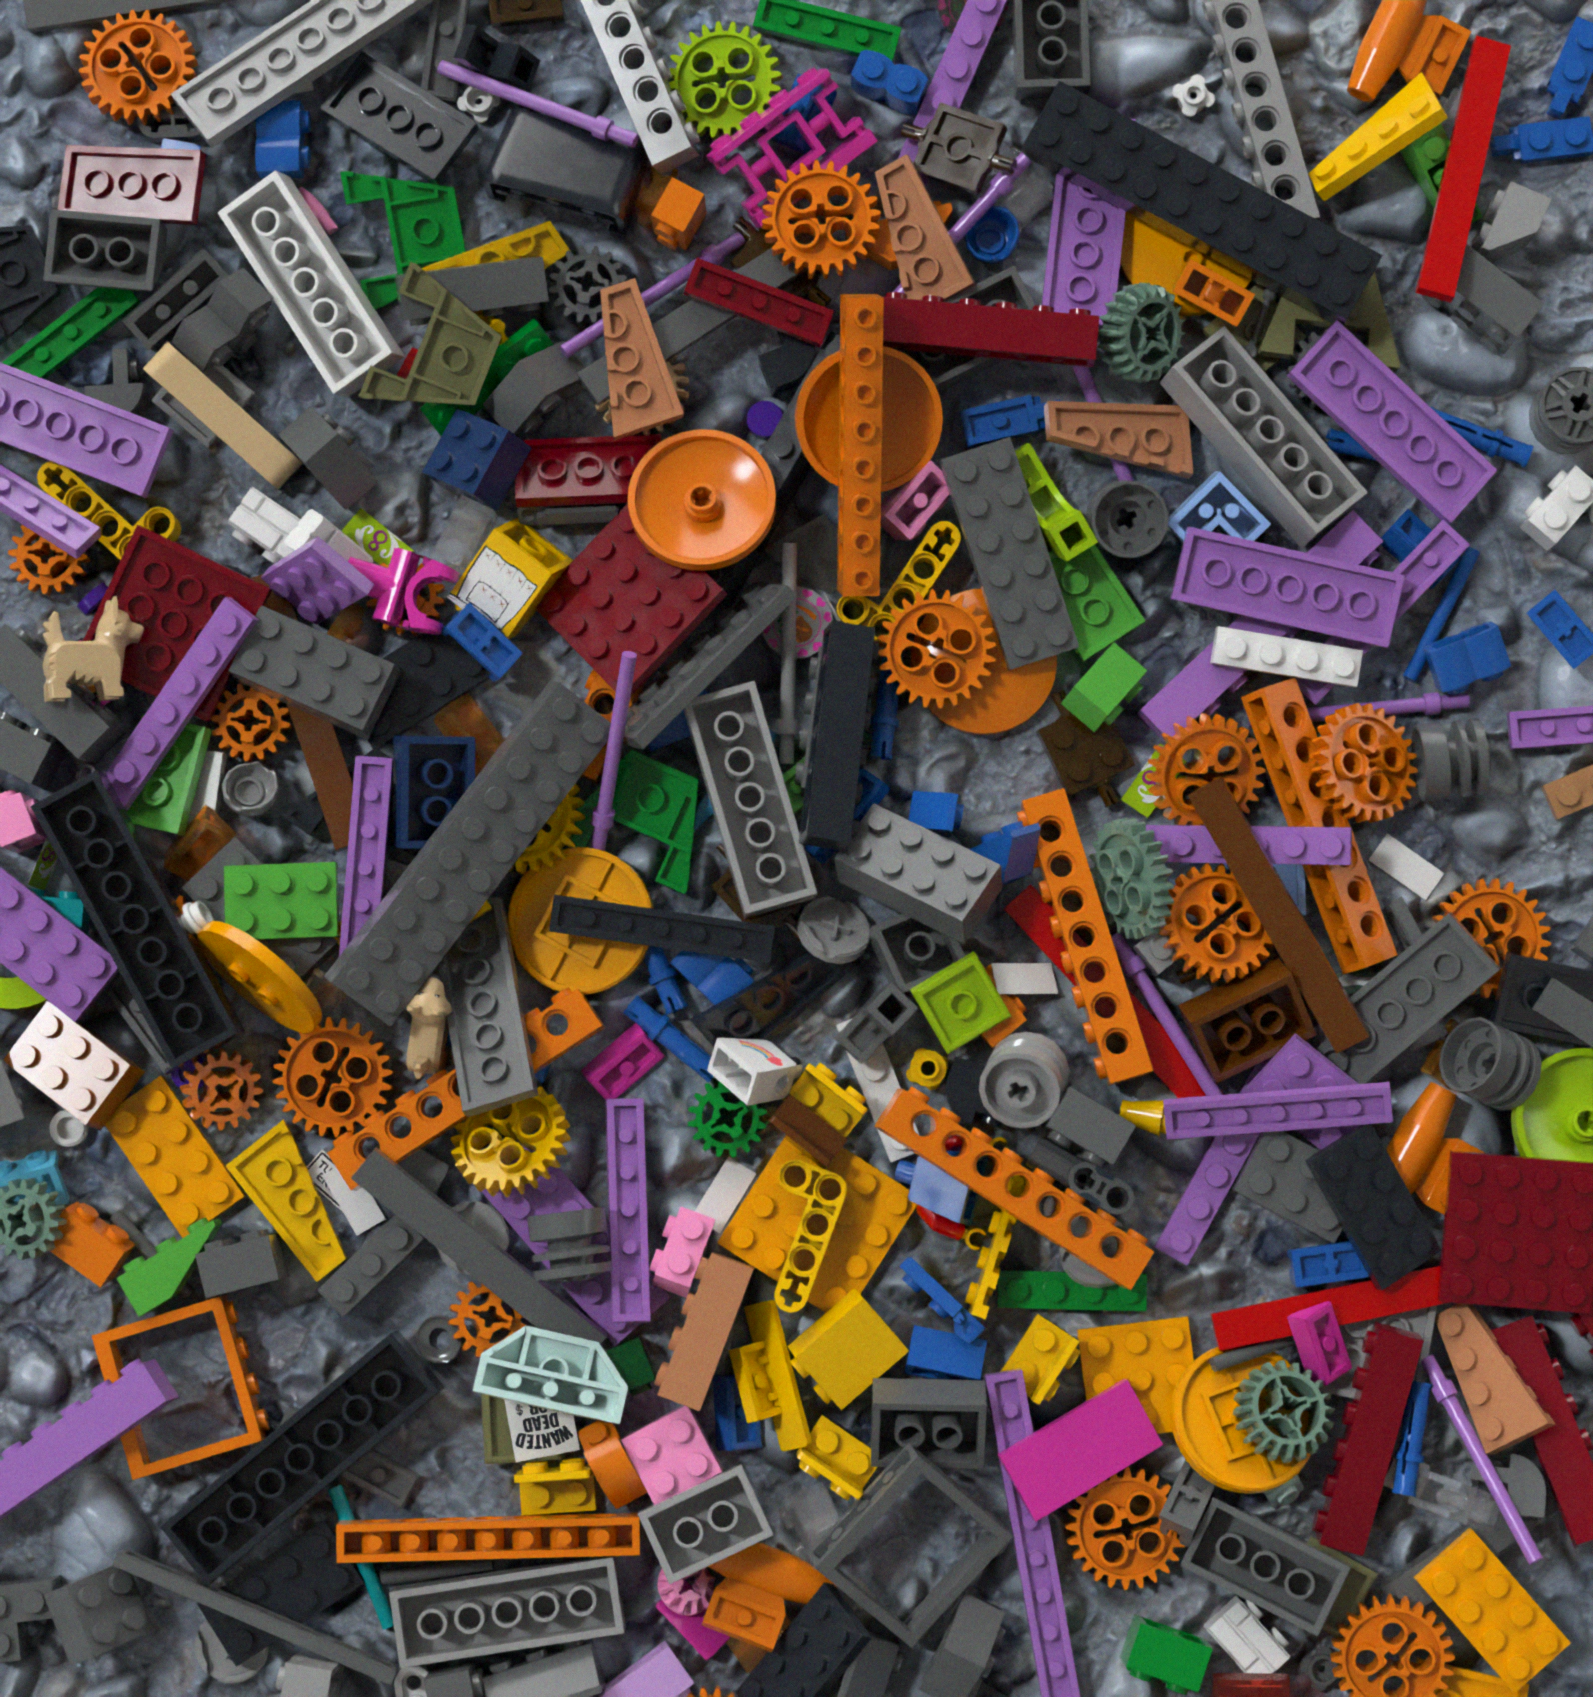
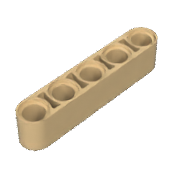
[143,342,303,490]

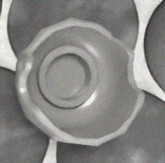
[222,761,279,816]

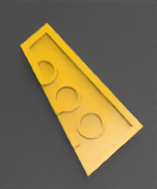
[1308,72,1448,202]
[422,221,571,314]
[226,1119,348,1282]
[964,1175,1024,1319]

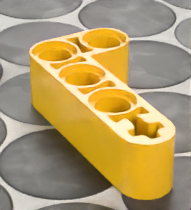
[37,461,181,560]
[837,521,961,650]
[774,1159,847,1313]

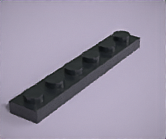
[549,895,776,963]

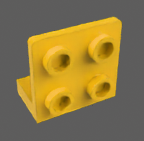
[782,1062,868,1138]
[1000,1314,1081,1405]
[797,1414,877,1501]
[514,1458,597,1516]

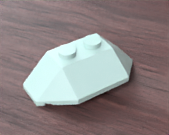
[472,1326,628,1424]

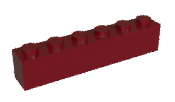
[882,292,1099,367]
[1491,1315,1593,1549]
[1312,1322,1424,1556]

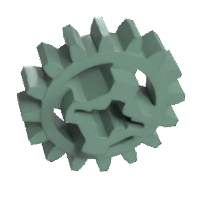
[0,1177,67,1260]

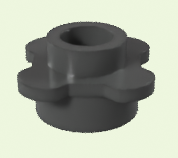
[1299,1646,1342,1691]

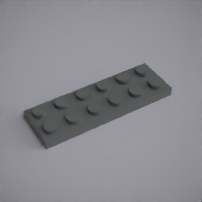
[939,437,1079,671]
[623,582,798,749]
[438,897,538,1117]
[1306,912,1501,1084]

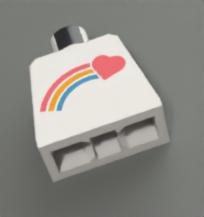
[707,1038,802,1105]

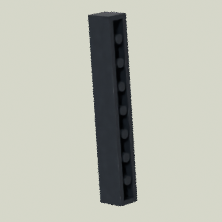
[705,331,840,609]

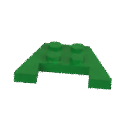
[340,171,466,311]
[570,749,699,895]

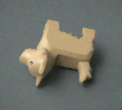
[42,596,144,703]
[406,977,452,1079]

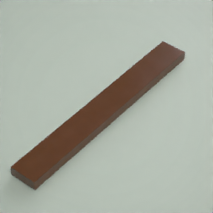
[251,573,353,852]
[1188,776,1370,1054]

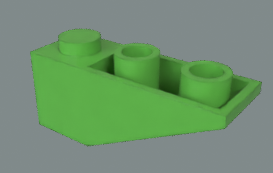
[1400,123,1483,224]
[116,1217,222,1317]

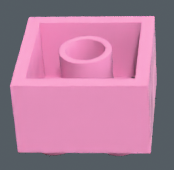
[621,1405,723,1505]

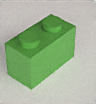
[1061,642,1147,732]

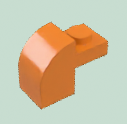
[577,1420,648,1510]

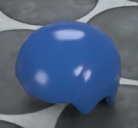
[964,205,1020,264]

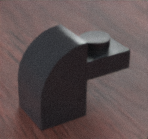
[453,24,541,92]
[758,330,815,397]
[945,1056,1002,1128]

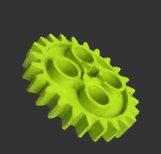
[668,21,783,141]

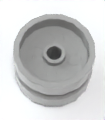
[979,1032,1069,1129]

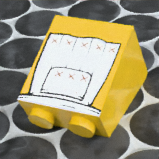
[447,518,573,639]

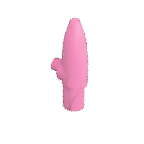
[298,187,338,235]

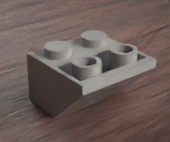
[1470,181,1552,262]

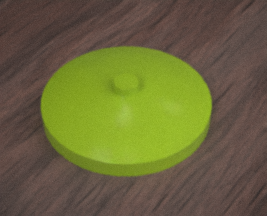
[1511,1048,1593,1162]

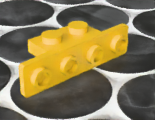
[728,1299,812,1451]

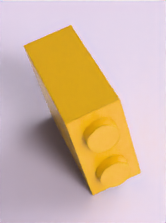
[787,1288,909,1410]

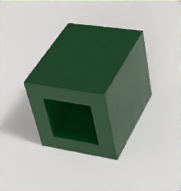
[605,1336,657,1397]

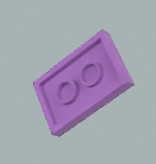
[261,536,374,625]
[1246,1033,1359,1150]

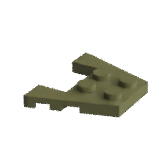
[359,261,502,405]
[1257,272,1400,373]

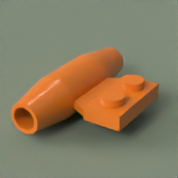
[1347,0,1472,102]
[1386,1082,1485,1215]
[701,1542,836,1652]

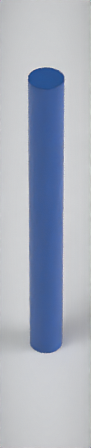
[1403,547,1480,683]

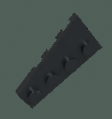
[689,952,846,1047]

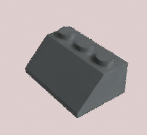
[43,209,168,292]
[833,1630,904,1697]
[483,1638,606,1697]

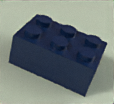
[393,735,475,848]

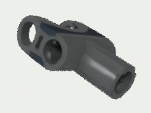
[1025,1136,1134,1215]

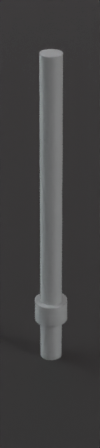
[776,543,798,764]

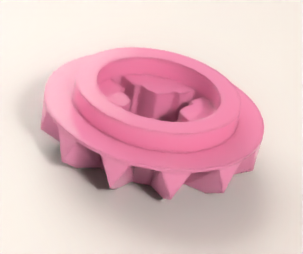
[657,1567,716,1616]

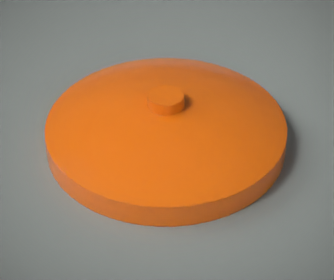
[795,346,943,492]
[628,429,776,571]
[910,589,1057,735]

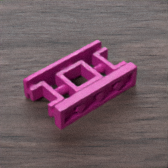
[706,67,878,228]

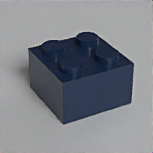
[422,409,532,512]

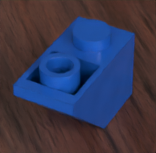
[908,791,964,838]
[969,821,1041,885]

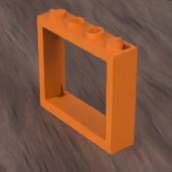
[92,1295,270,1480]

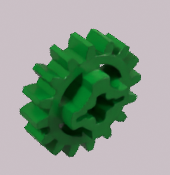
[687,1081,767,1158]

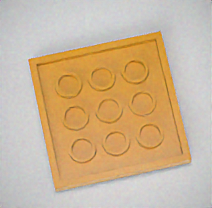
[717,1138,917,1313]

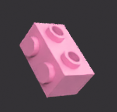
[881,461,950,540]
[0,790,47,853]
[649,1206,715,1298]

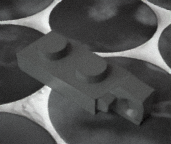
[518,503,619,525]

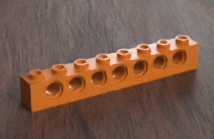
[837,294,884,597]
[1241,678,1398,975]
[1016,788,1153,1086]
[327,987,606,1191]
[874,1087,1154,1290]
[336,1513,640,1563]

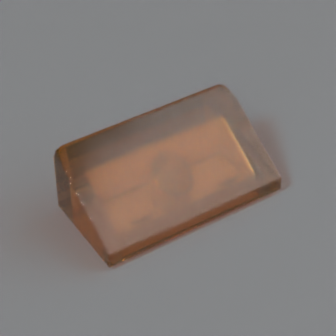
[433,693,504,776]
[163,805,236,881]

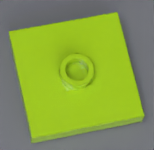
[910,951,1011,1054]

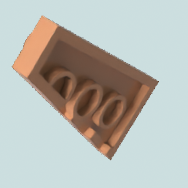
[875,154,976,300]
[600,278,684,441]
[1044,401,1193,479]
[1435,1303,1556,1455]

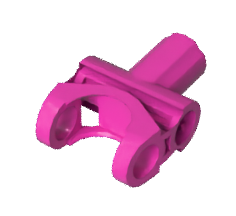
[348,548,460,635]

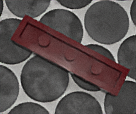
[683,258,834,347]

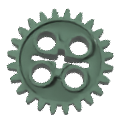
[1089,818,1174,939]

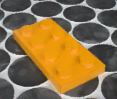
[105,1075,246,1238]
[1413,1528,1571,1693]

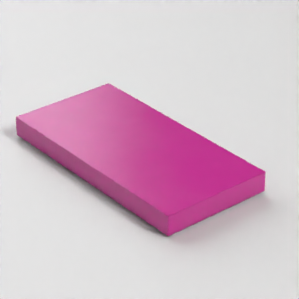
[997,1379,1163,1522]

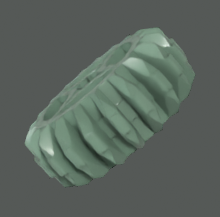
[1097,282,1187,383]
[1232,1360,1335,1463]

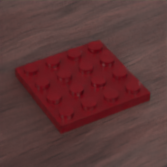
[535,503,728,697]
[83,525,273,722]
[1438,1150,1593,1314]

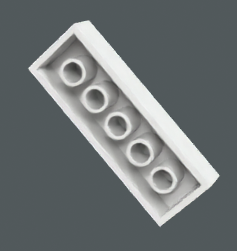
[218,170,405,398]

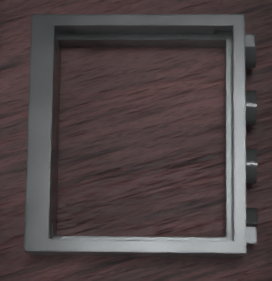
[808,1443,1013,1648]

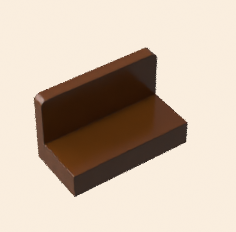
[766,1093,847,1169]

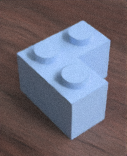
[1168,471,1271,542]

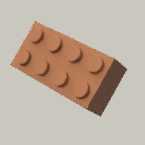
[654,1251,755,1411]

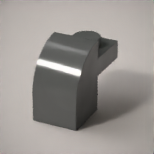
[84,348,150,416]
[834,982,918,1064]
[1470,1453,1548,1524]

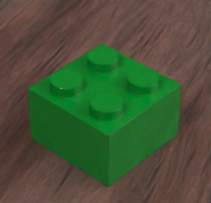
[1120,1614,1213,1695]

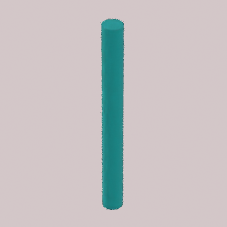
[327,1484,394,1630]

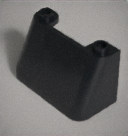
[483,105,649,236]

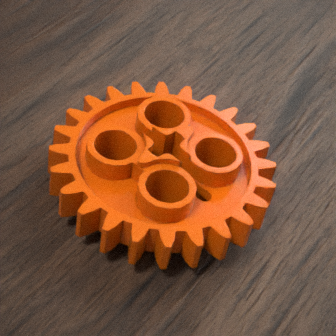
[78,10,198,125]
[762,160,881,279]
[877,589,996,710]
[1310,703,1418,823]
[1146,713,1266,825]
[1158,863,1273,983]
[1432,878,1551,998]
[273,1017,394,1137]
[1065,1467,1185,1590]
[1330,1594,1455,1697]

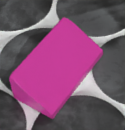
[581,1023,665,1100]
[1287,1301,1353,1386]
[656,1578,730,1661]

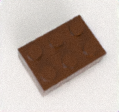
[1178,957,1317,1084]

